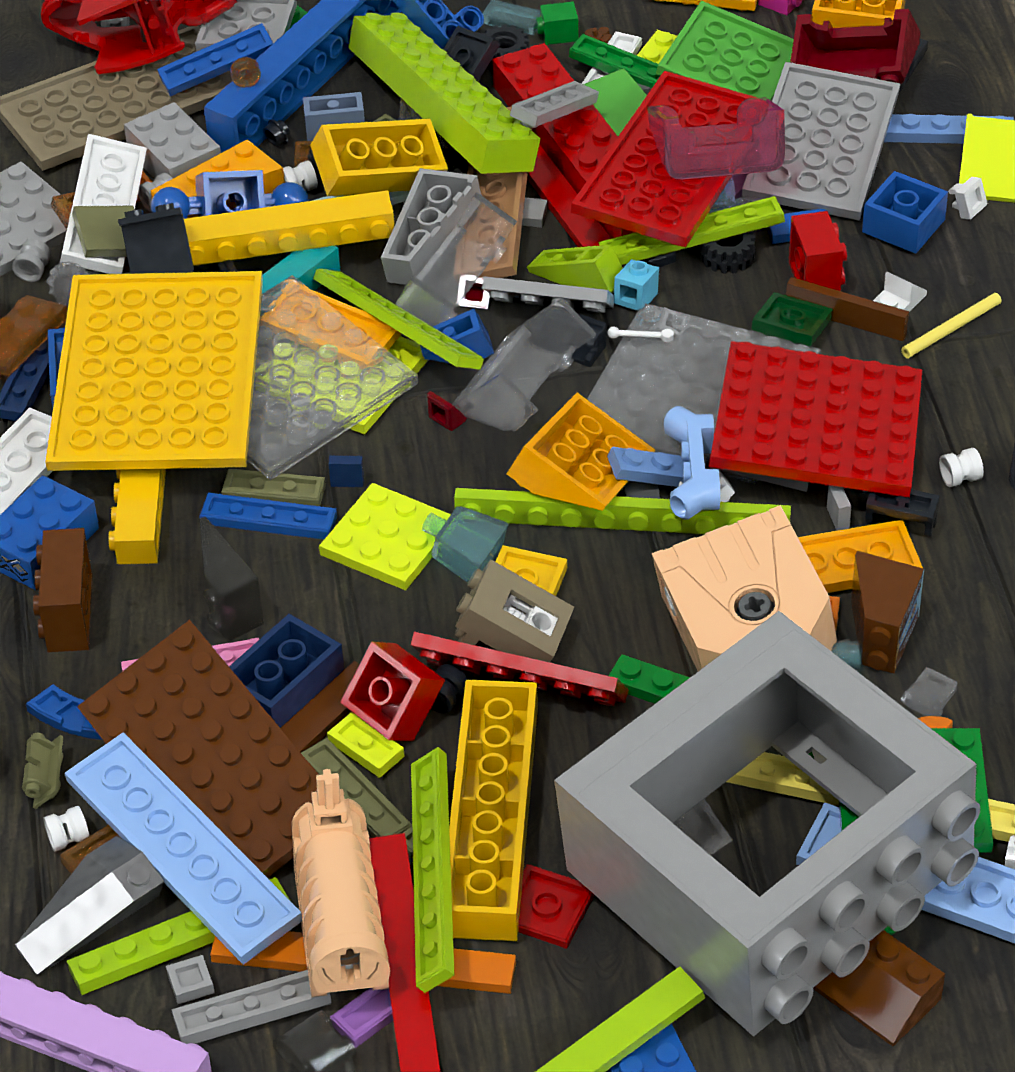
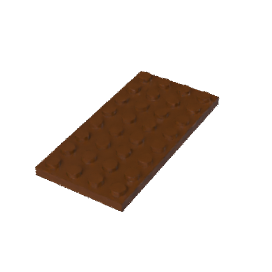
[77,619,319,878]

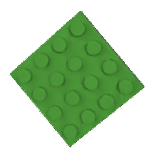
[656,0,794,102]

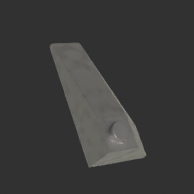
[15,836,164,977]

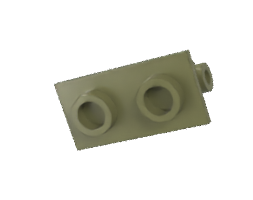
[22,733,63,809]

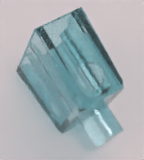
[422,506,509,583]

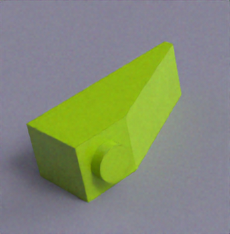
[527,245,623,293]

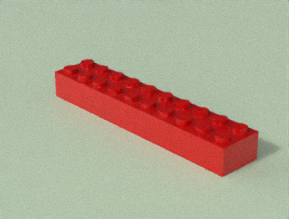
[492,43,635,238]

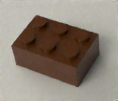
[33,528,93,653]

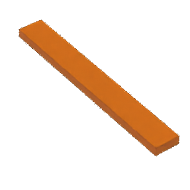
[210,931,516,994]

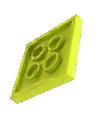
[319,483,458,591]

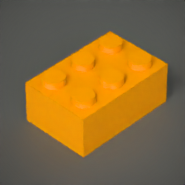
[812,0,905,28]

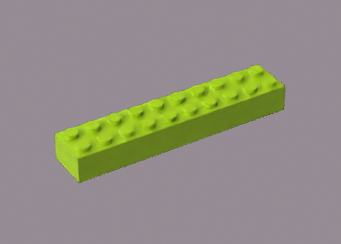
[348,12,540,174]

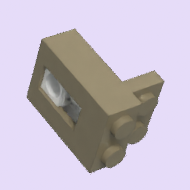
[455,559,574,662]

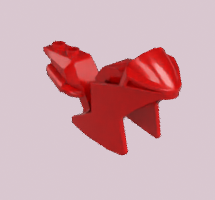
[41,0,237,74]

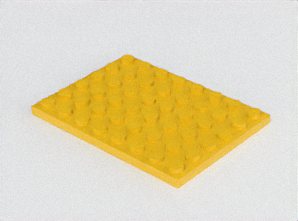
[45,271,263,471]

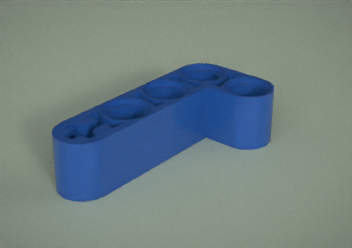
[392,0,484,49]

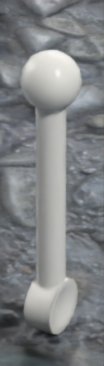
[607,327,674,342]

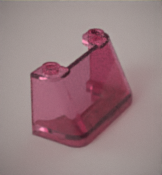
[648,97,785,179]

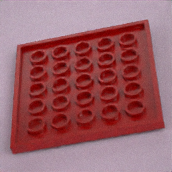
[709,341,922,498]

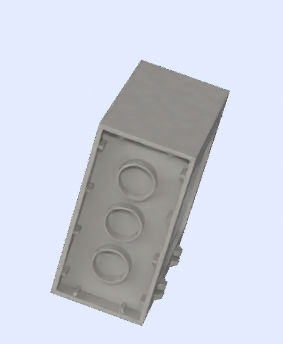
[554,611,981,1036]

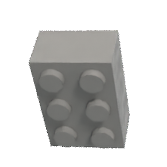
[124,102,221,179]

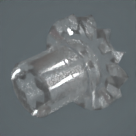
[46,262,98,310]

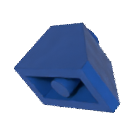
[420,309,495,363]

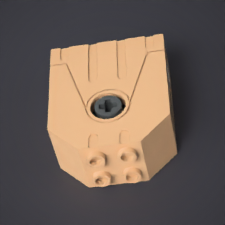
[652,505,837,671]

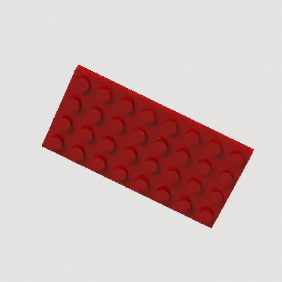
[571,71,774,248]

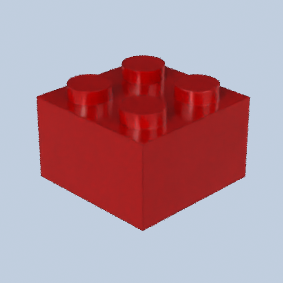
[789,211,847,291]
[340,642,445,741]

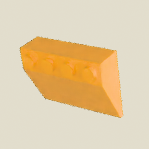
[507,392,655,511]

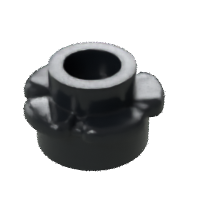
[263,119,290,147]

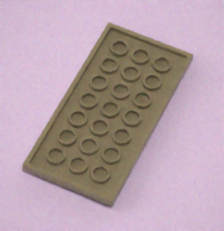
[0,26,241,171]

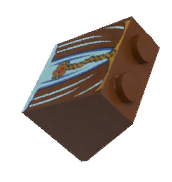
[851,551,924,674]

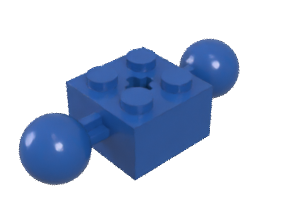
[151,170,309,219]

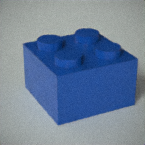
[862,171,948,253]

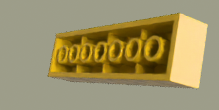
[449,680,538,941]

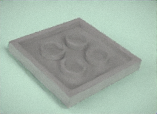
[195,0,297,52]

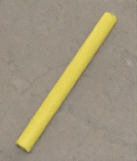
[901,293,1002,358]

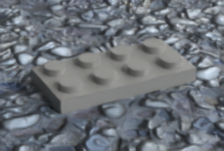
[482,276,614,313]

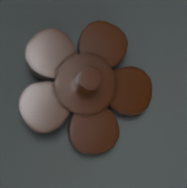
[585,27,612,44]

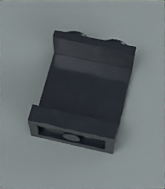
[118,203,195,274]

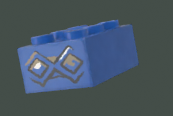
[0,475,99,590]

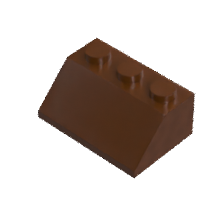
[813,930,945,1047]

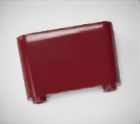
[790,9,921,84]

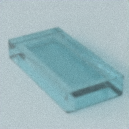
[482,0,540,35]

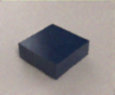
[328,455,364,487]

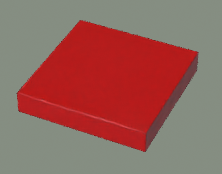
[518,864,594,949]

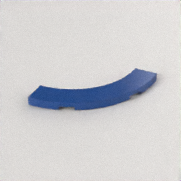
[26,684,103,740]

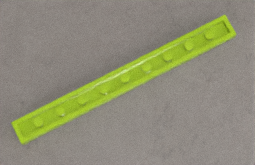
[454,488,791,534]

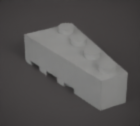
[381,168,483,286]

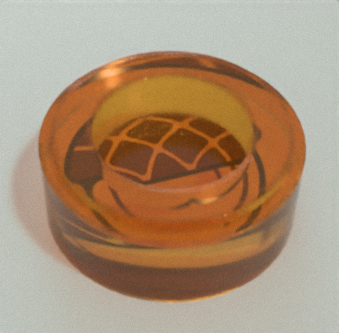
[230,57,261,87]

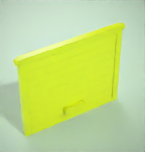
[959,114,1015,203]

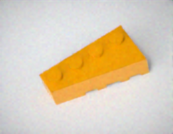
[150,139,285,218]

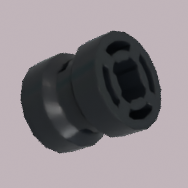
[431,664,468,714]

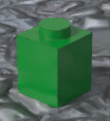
[536,1,579,45]

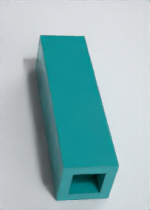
[259,246,340,326]

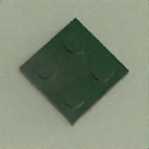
[751,292,833,347]

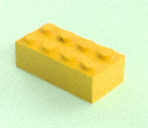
[310,119,448,196]

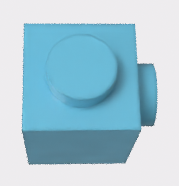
[614,259,659,312]

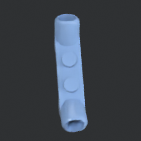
[664,406,720,520]

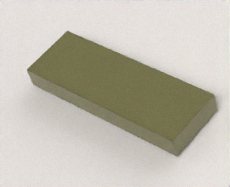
[221,469,326,506]

